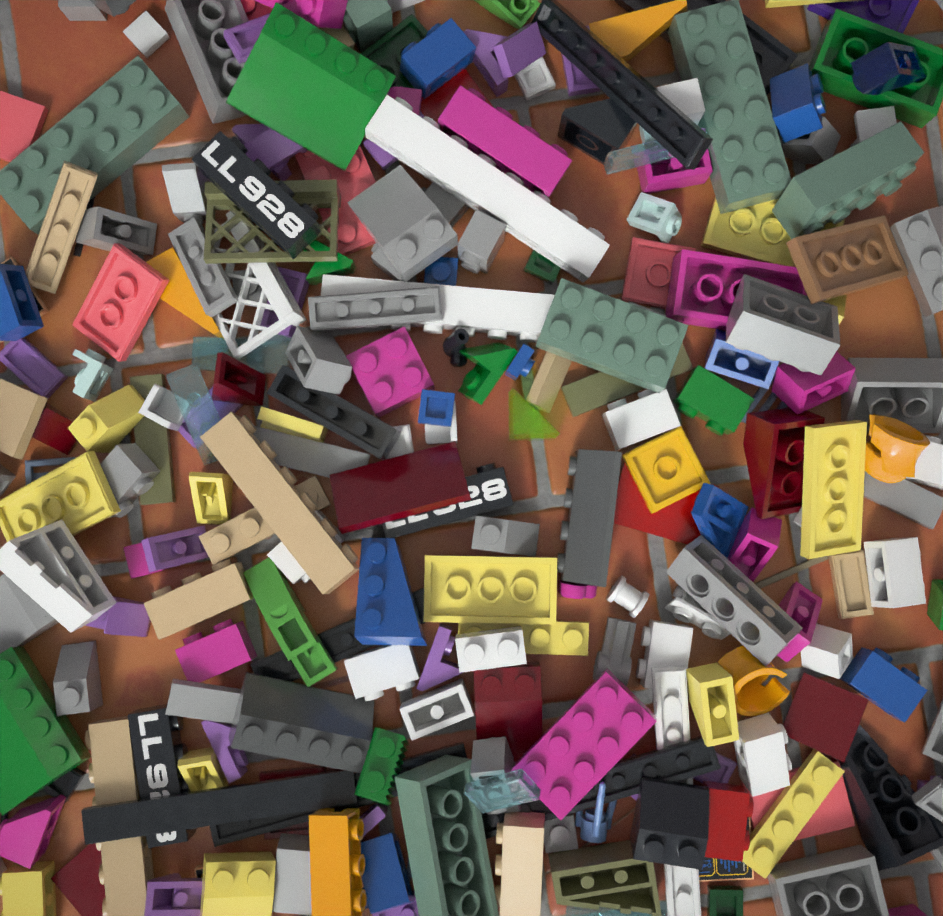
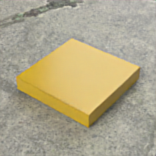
[622,426,711,513]

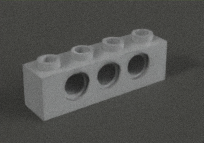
[666,535,803,666]

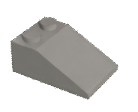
[347,165,458,282]
[0,574,59,653]

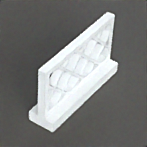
[213,210,306,360]

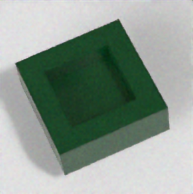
[523,250,560,285]
[707,885,743,916]

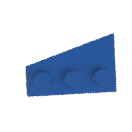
[354,538,427,646]

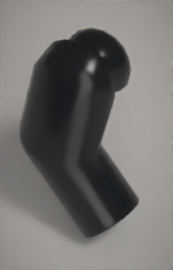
[443,328,469,367]

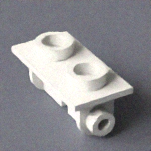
[665,585,730,640]

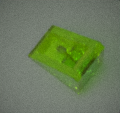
[508,388,560,441]

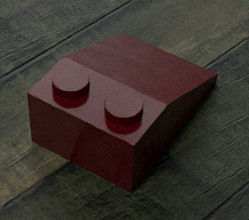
[743,408,825,519]
[474,661,542,762]

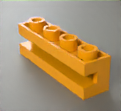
[309,808,367,916]

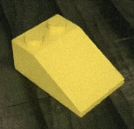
[200,852,276,916]

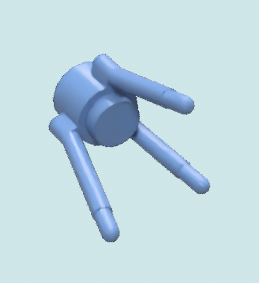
[575,781,617,843]

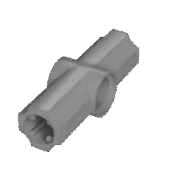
[593,617,636,686]

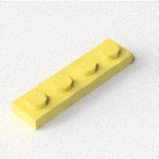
[458,621,589,656]
[743,749,845,879]

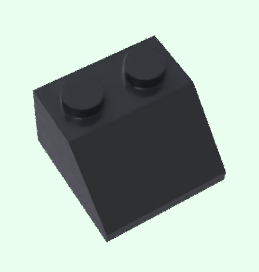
[558,98,637,169]
[630,777,710,870]

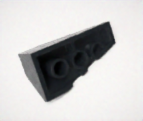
[838,725,943,871]

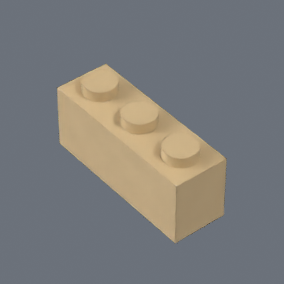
[143,559,254,640]
[495,812,545,916]

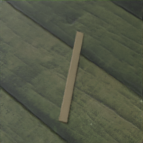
[755,556,829,589]

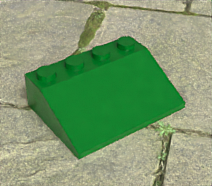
[225,2,396,171]
[0,647,91,816]

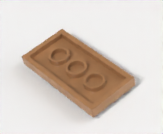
[786,215,909,305]

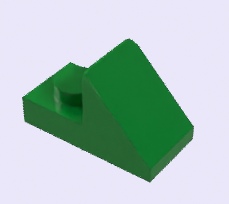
[304,240,356,285]
[458,342,518,405]

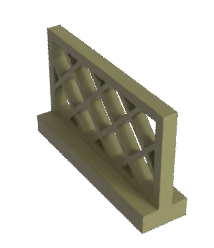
[203,179,341,264]

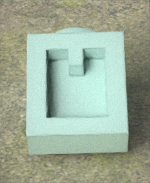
[627,192,682,243]
[72,348,114,402]

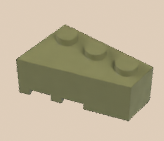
[548,840,662,916]

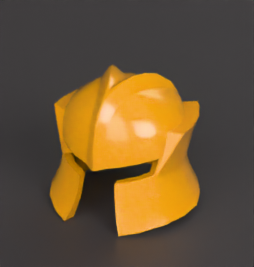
[865,414,930,483]
[718,646,790,716]

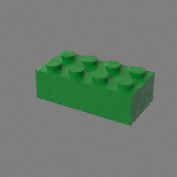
[809,9,943,129]

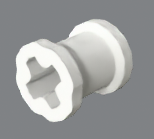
[606,576,650,618]

